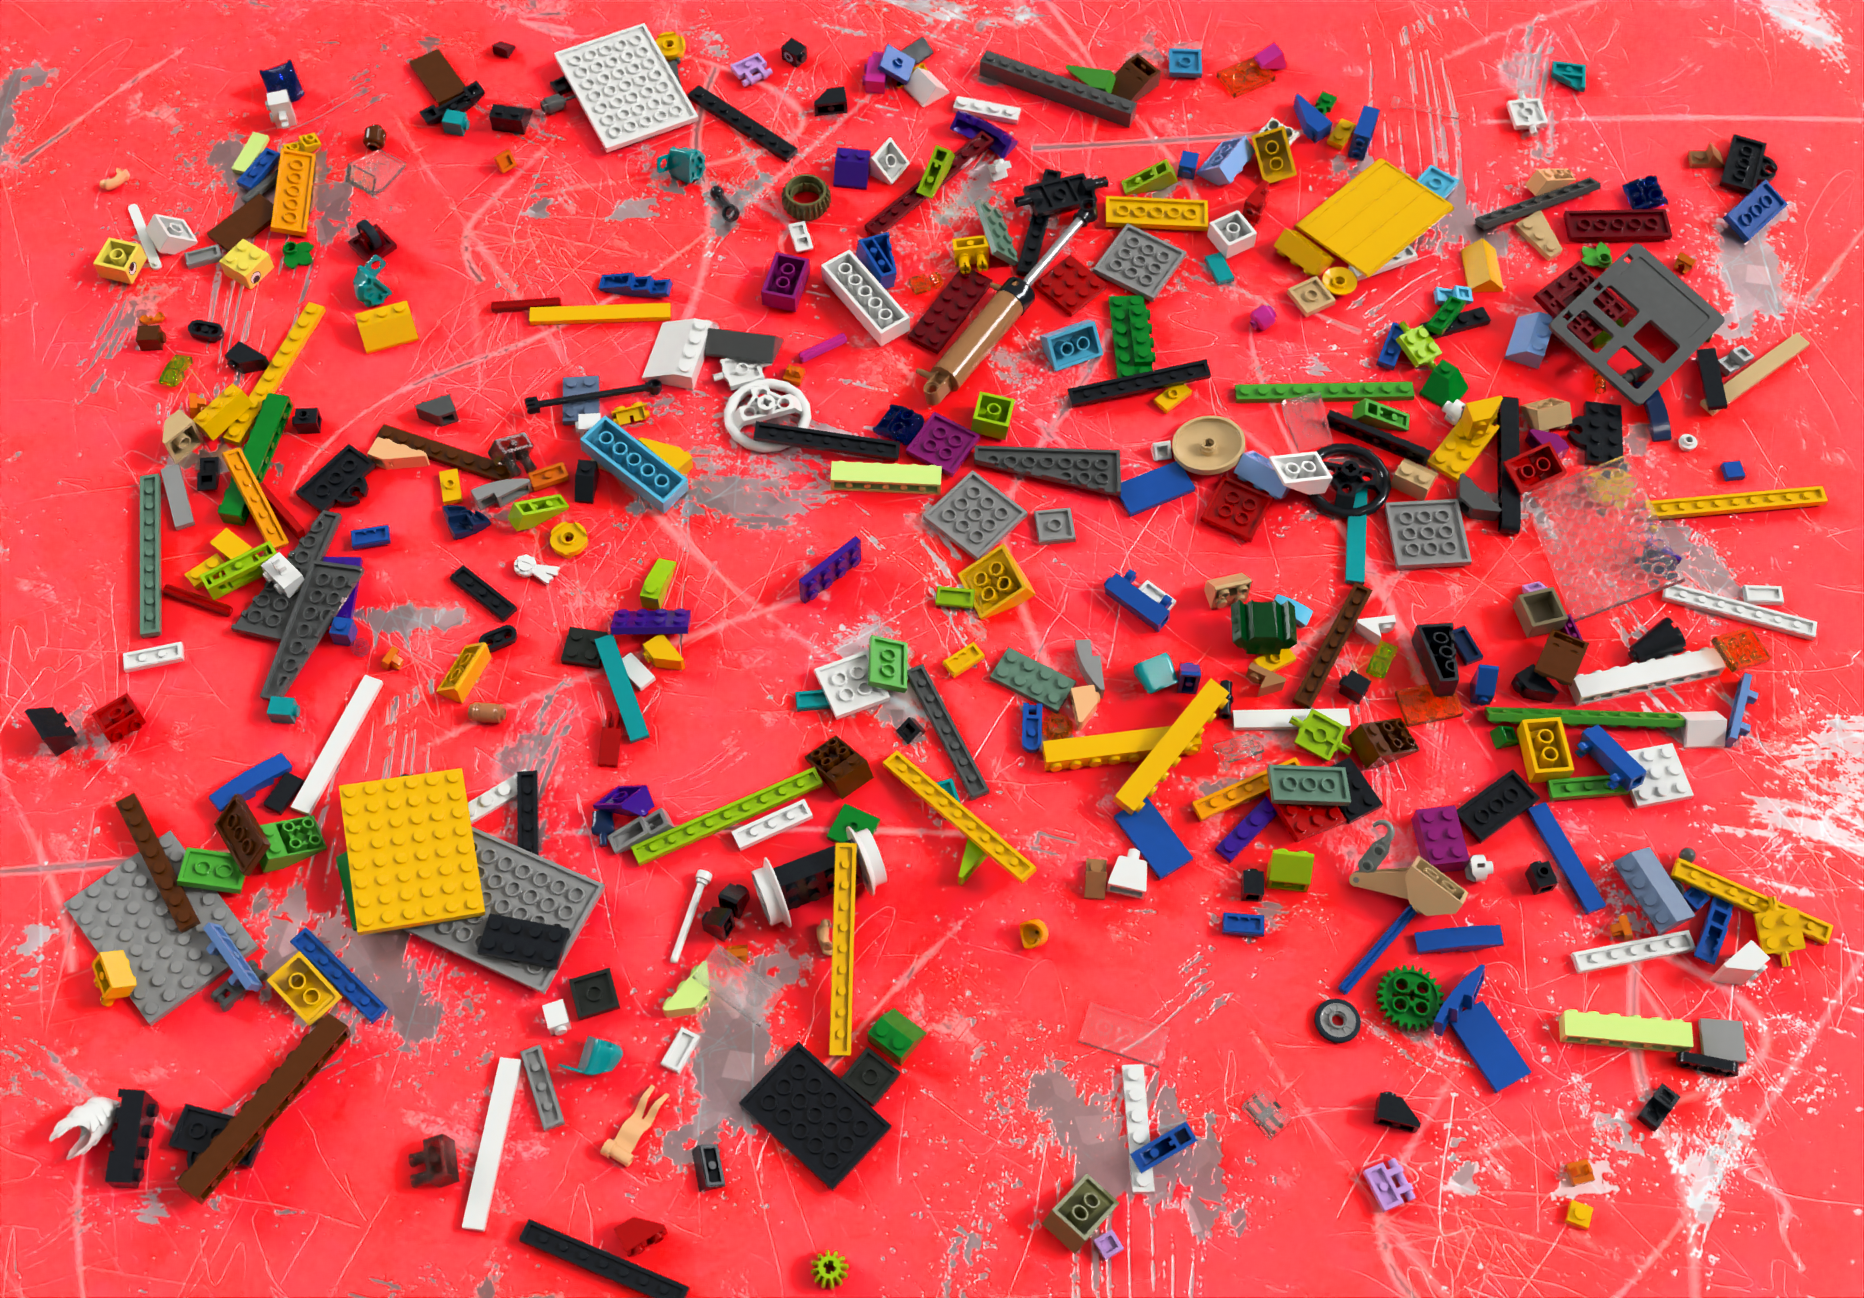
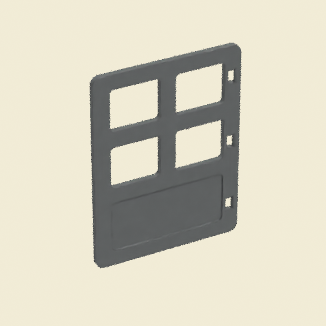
[1549,243,1725,406]

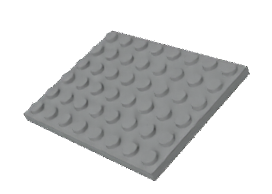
[402,827,606,995]
[63,830,260,1026]

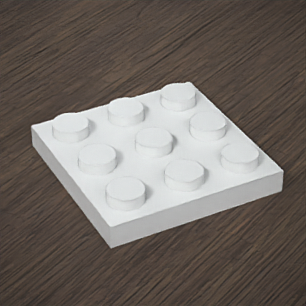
[814,650,890,720]
[1626,743,1694,809]

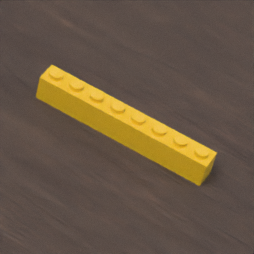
[1113,678,1230,815]
[1042,726,1202,772]

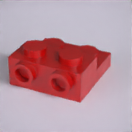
[1242,179,1269,227]
[92,693,147,744]

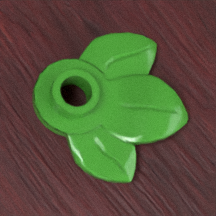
[1581,242,1612,269]

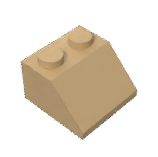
[1520,397,1572,432]
[162,409,204,464]
[1391,458,1439,501]

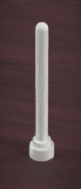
[670,869,713,963]

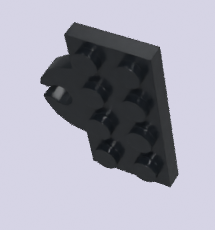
[1719,134,1778,194]
[1567,401,1624,468]
[296,444,376,513]
[168,1104,267,1168]

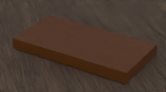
[409,49,466,106]
[207,193,274,252]
[214,793,271,876]

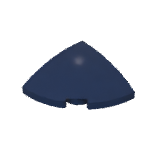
[442,505,491,540]

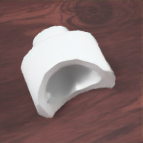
[1441,399,1466,426]
[1465,854,1494,882]

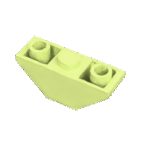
[662,961,711,1018]

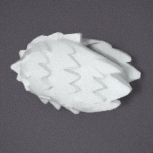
[49,1097,121,1160]

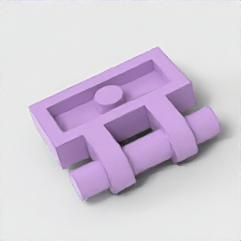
[730,52,773,87]
[1362,1158,1416,1213]

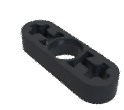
[1676,1051,1739,1077]

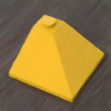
[958,543,1036,620]

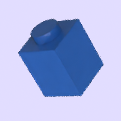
[1177,150,1199,180]
[329,616,358,647]

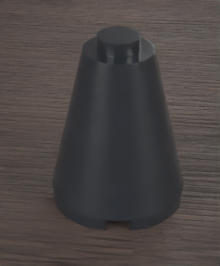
[1628,617,1686,663]

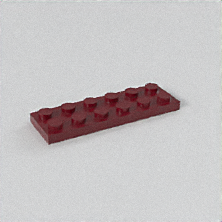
[1563,209,1672,242]
[908,269,993,355]

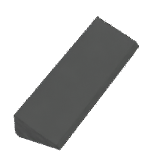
[705,328,784,364]

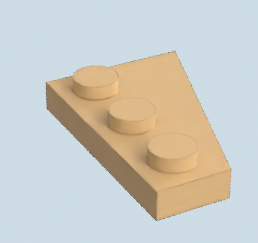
[1514,210,1563,261]

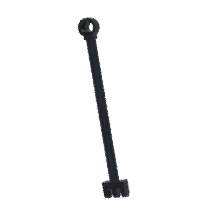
[524,379,662,414]

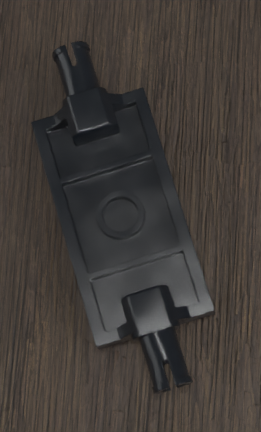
[1014,173,1108,217]

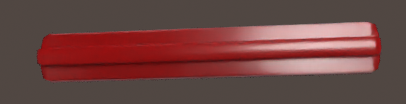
[491,297,561,312]
[163,584,233,617]

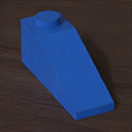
[1293,94,1333,143]
[1130,1121,1198,1174]

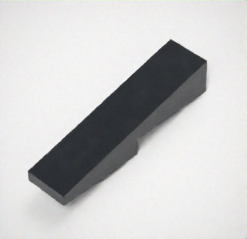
[1696,348,1727,411]

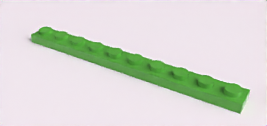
[1234,382,1415,403]
[1484,707,1685,729]

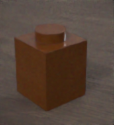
[136,325,166,351]

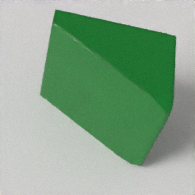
[1490,726,1519,749]

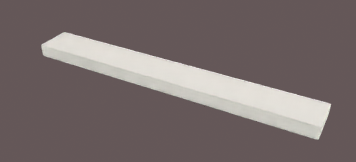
[1662,582,1817,641]
[291,675,384,816]
[462,1057,522,1232]

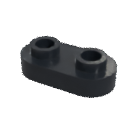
[188,320,224,342]
[479,625,518,653]

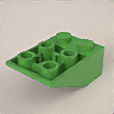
[259,815,327,873]

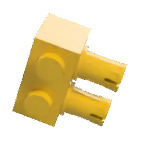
[952,235,989,274]
[91,950,136,1006]

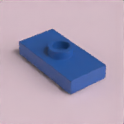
[351,525,391,550]
[1222,912,1264,937]

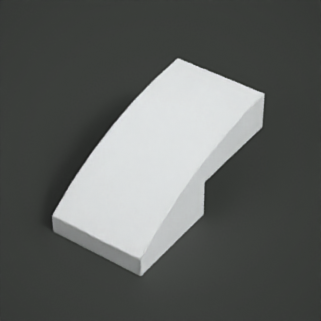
[788,221,813,253]

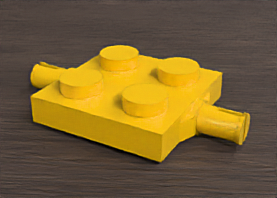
[1753,896,1806,967]

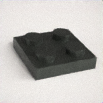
[561,627,608,669]
[569,968,620,1021]
[841,1047,901,1107]

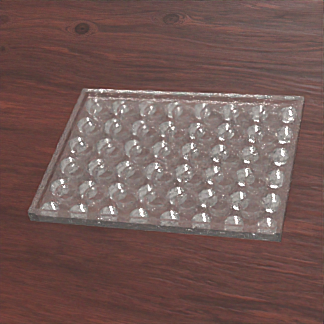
[1522,453,1685,622]

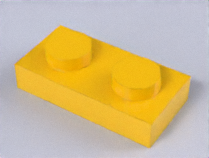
[1327,118,1357,150]
[185,553,225,590]

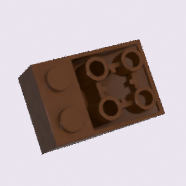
[1111,53,1161,102]
[1534,629,1589,686]
[1347,718,1420,769]
[805,736,874,799]

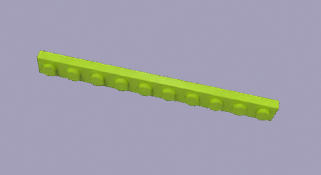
[631,767,823,866]

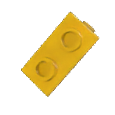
[611,402,650,426]

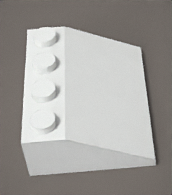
[642,318,713,390]

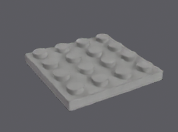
[1093,223,1187,302]
[923,470,1028,561]
[1384,499,1472,569]

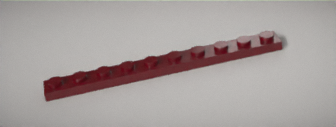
[865,131,994,236]

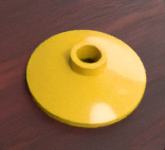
[1322,267,1357,295]

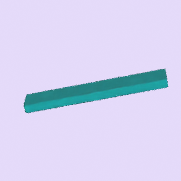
[1345,489,1368,585]
[594,634,650,744]

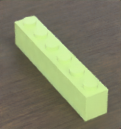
[830,461,942,495]
[1559,1009,1694,1053]

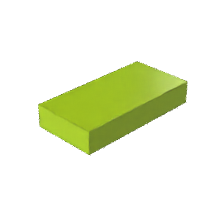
[935,586,975,609]

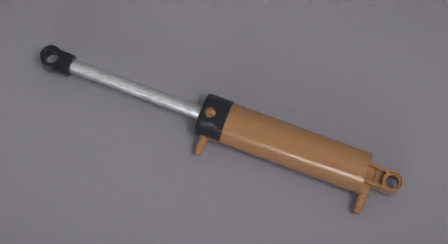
[916,198,1098,406]

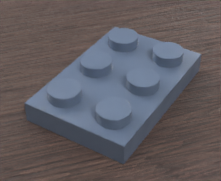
[563,375,600,426]

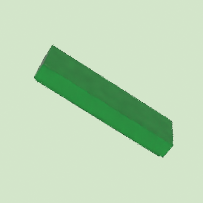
[1425,296,1466,336]

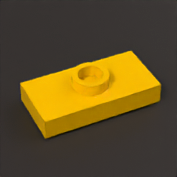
[1154,384,1192,414]
[439,469,463,505]
[943,642,985,678]
[1253,648,1297,672]

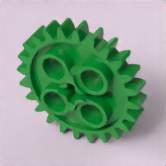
[1375,965,1445,1033]

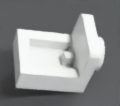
[988,158,1012,182]

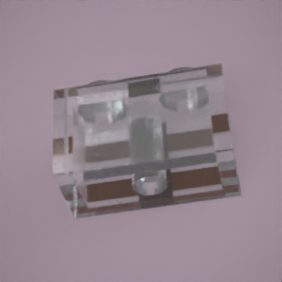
[1241,1086,1292,1141]

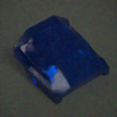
[259,60,305,103]
[1622,176,1669,210]
[872,404,924,445]

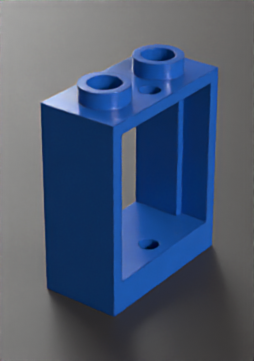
[1347,105,1380,161]

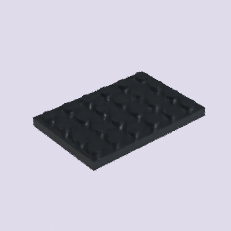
[739,1042,892,1192]

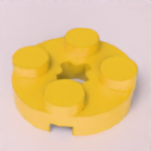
[654,32,686,60]
[550,522,588,559]

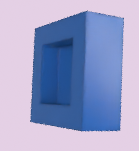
[1720,461,1746,481]
[1683,887,1711,913]

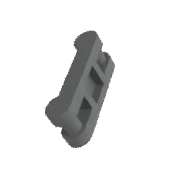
[210,960,267,1012]

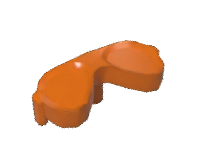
[139,312,165,325]

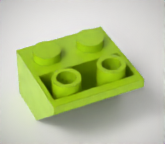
[1266,848,1314,892]

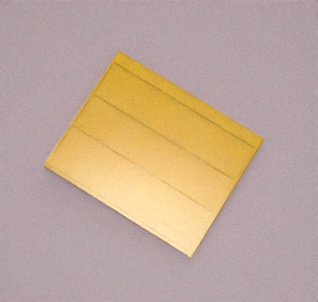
[1295,158,1454,278]

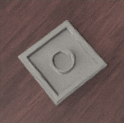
[1034,507,1076,545]
[1698,1018,1747,1064]

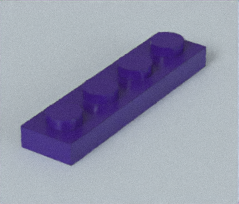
[1215,796,1278,863]

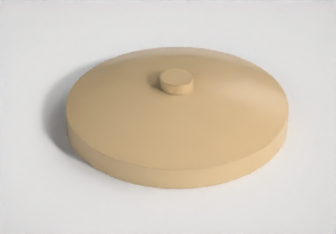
[1172,415,1246,475]

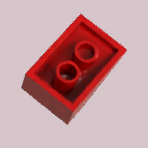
[1503,441,1567,495]

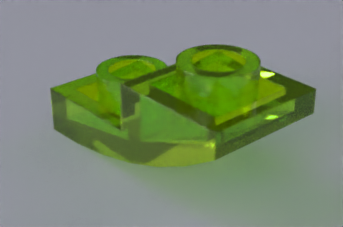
[159,354,193,387]
[1366,640,1399,679]

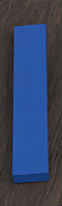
[1526,802,1606,915]
[290,927,389,1024]

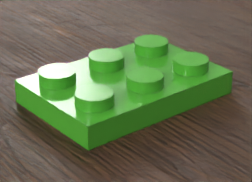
[868,635,908,693]
[177,847,246,894]

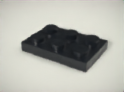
[1331,757,1383,824]

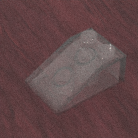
[346,149,407,196]
[1281,391,1334,453]

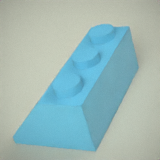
[1040,319,1104,371]

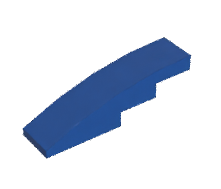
[598,272,673,297]
[209,753,293,812]
[1694,896,1734,965]
[1414,925,1504,955]
[1434,964,1485,1036]

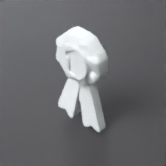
[513,554,560,586]

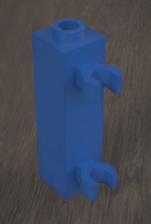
[1104,569,1172,632]
[1575,725,1647,792]

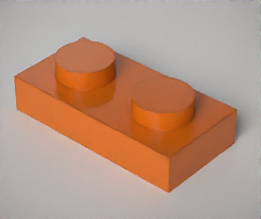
[528,462,570,491]

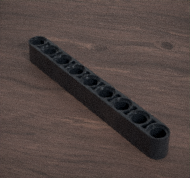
[1497,396,1521,534]

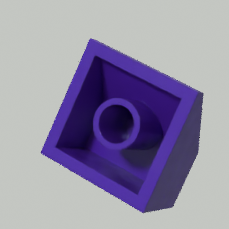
[833,147,871,190]

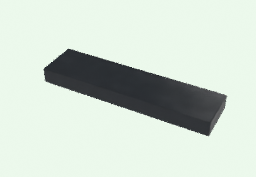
[450,565,517,622]

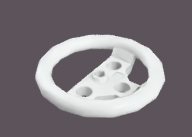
[724,378,812,453]

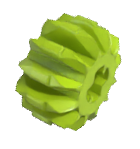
[811,1250,849,1290]

